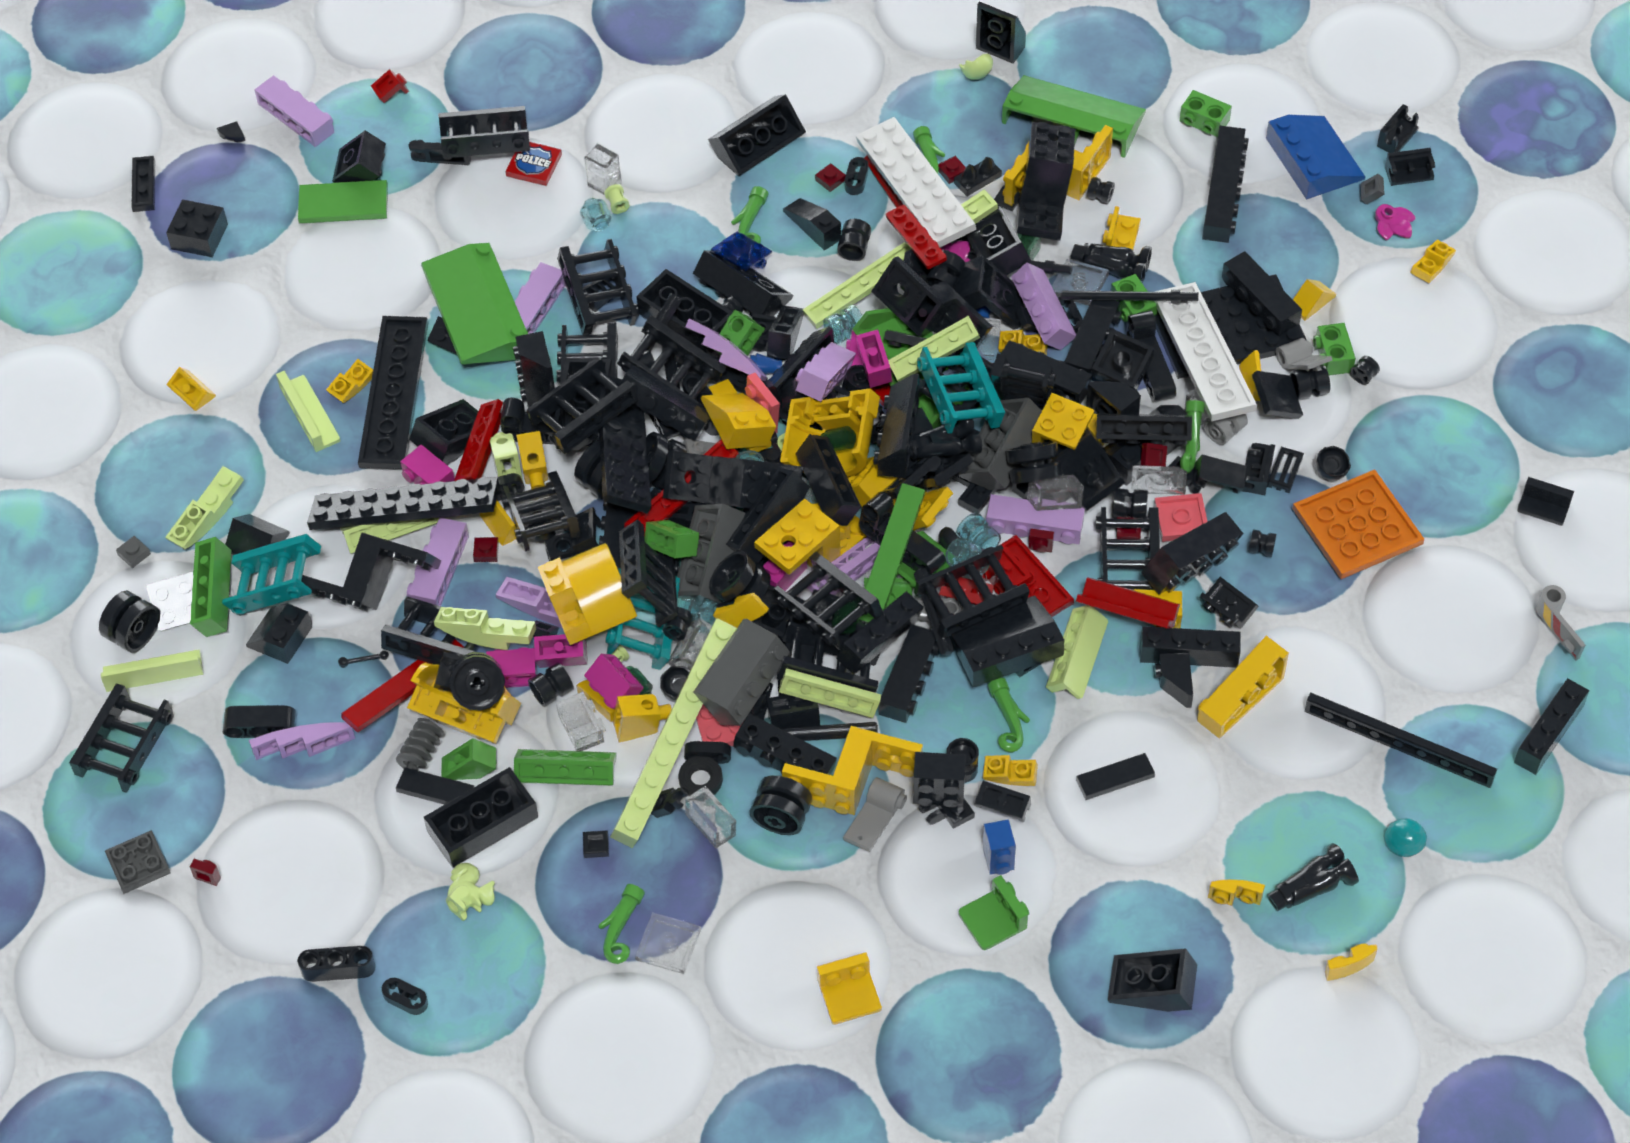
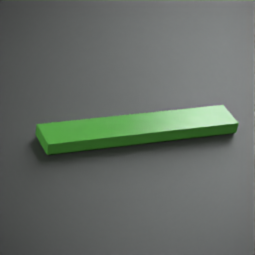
[859,483,926,623]

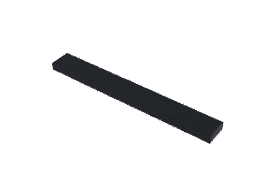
[1304,692,1497,788]

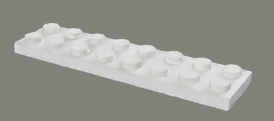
[856,117,976,247]
[1155,282,1257,421]

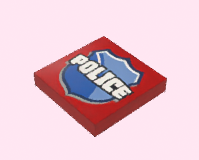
[505,142,562,186]

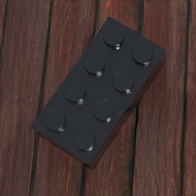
[636,269,733,354]
[1141,512,1244,594]
[423,767,538,868]

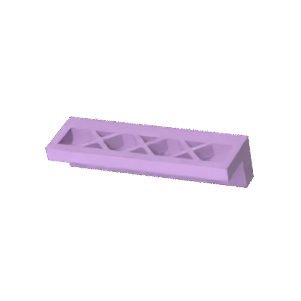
[807,537,880,595]

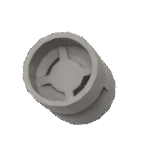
[1204,414,1248,445]

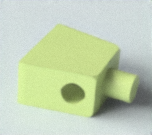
[490,432,523,486]

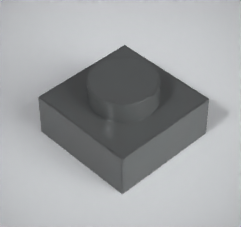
[1360,174,1385,204]
[116,536,151,568]

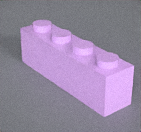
[254,75,334,147]
[514,262,566,334]
[1011,263,1076,350]
[796,342,856,402]
[986,494,1085,544]
[407,517,469,606]

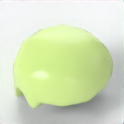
[959,54,993,80]

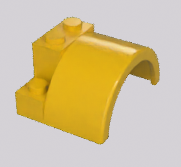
[780,389,880,477]
[538,543,637,645]

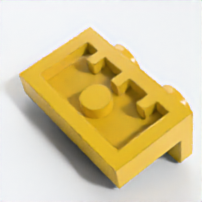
[1103,206,1141,251]

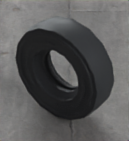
[678,756,723,799]

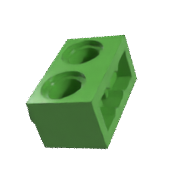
[1180,90,1232,137]
[1111,274,1157,322]
[711,310,765,356]
[1313,322,1356,376]
[645,520,699,558]

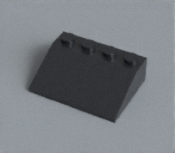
[950,596,1064,687]

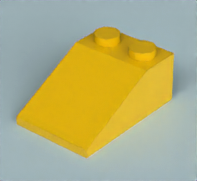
[701,393,776,449]

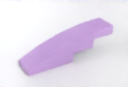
[685,319,767,381]
[495,577,583,628]
[249,722,355,760]

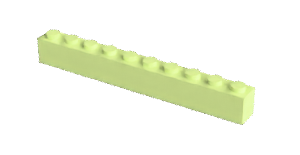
[610,618,737,848]

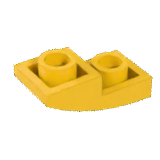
[1410,239,1456,283]
[998,330,1048,356]
[326,359,373,403]
[713,593,769,628]
[983,755,1038,786]
[1208,879,1265,906]
[1325,944,1377,981]

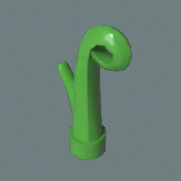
[913,126,945,174]
[731,186,769,250]
[1180,400,1205,474]
[988,678,1030,752]
[598,884,645,964]

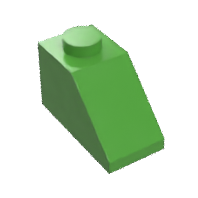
[441,738,497,780]

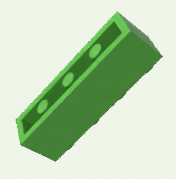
[190,537,231,637]

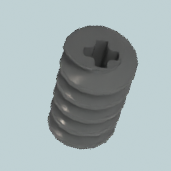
[396,718,445,770]

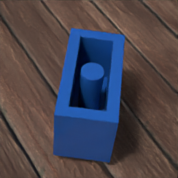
[983,819,1016,875]

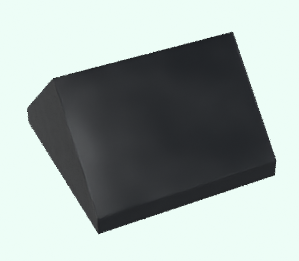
[225,514,290,555]

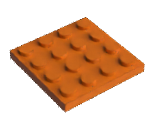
[1292,469,1425,579]

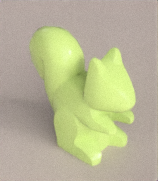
[446,863,495,921]

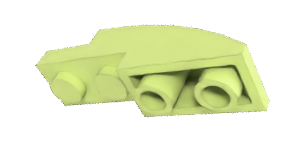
[165,466,244,550]
[434,607,536,650]

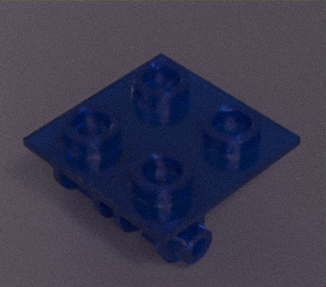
[711,231,772,270]

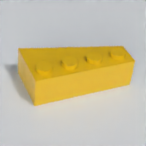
[1197,635,1289,739]

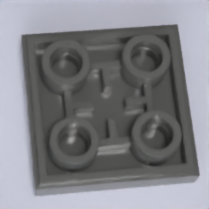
[105,830,171,894]

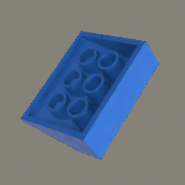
[1266,114,1366,200]

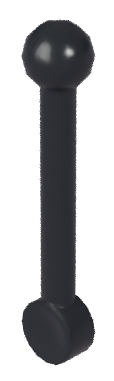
[338,651,389,668]

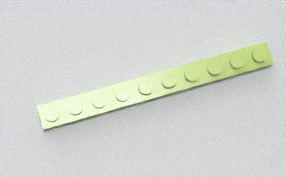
[803,190,998,329]

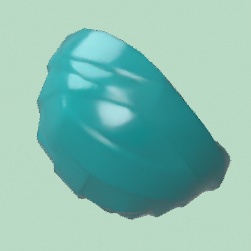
[1384,818,1427,857]

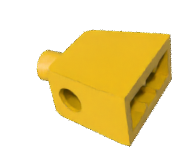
[517,431,548,489]
[613,694,672,743]

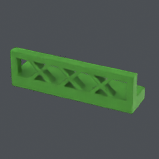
[514,749,616,785]

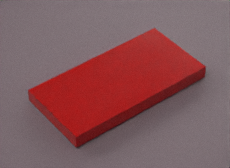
[998,535,1074,617]

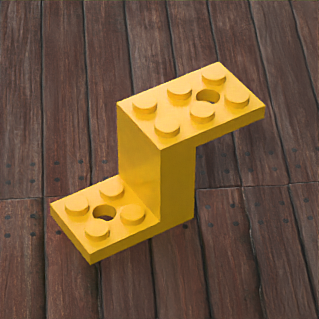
[1002,125,1113,206]
[847,456,953,531]
[754,499,867,575]
[782,726,923,815]

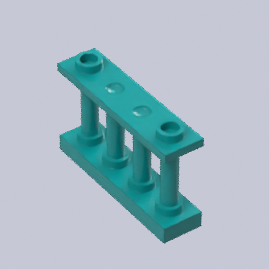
[917,342,1005,433]
[222,534,321,615]
[605,568,680,670]

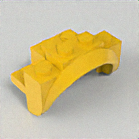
[407,663,521,744]

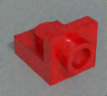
[371,69,409,103]

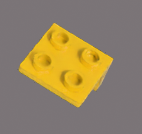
[1032,393,1094,449]
[817,952,882,1025]

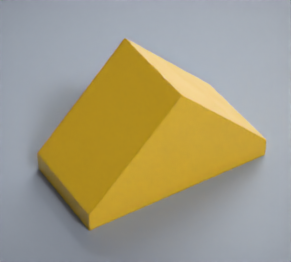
[1293,279,1336,321]

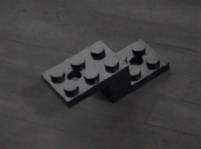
[871,256,993,355]
[1043,395,1125,510]

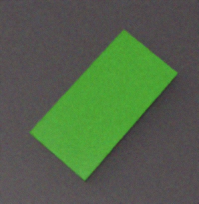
[298,180,388,224]

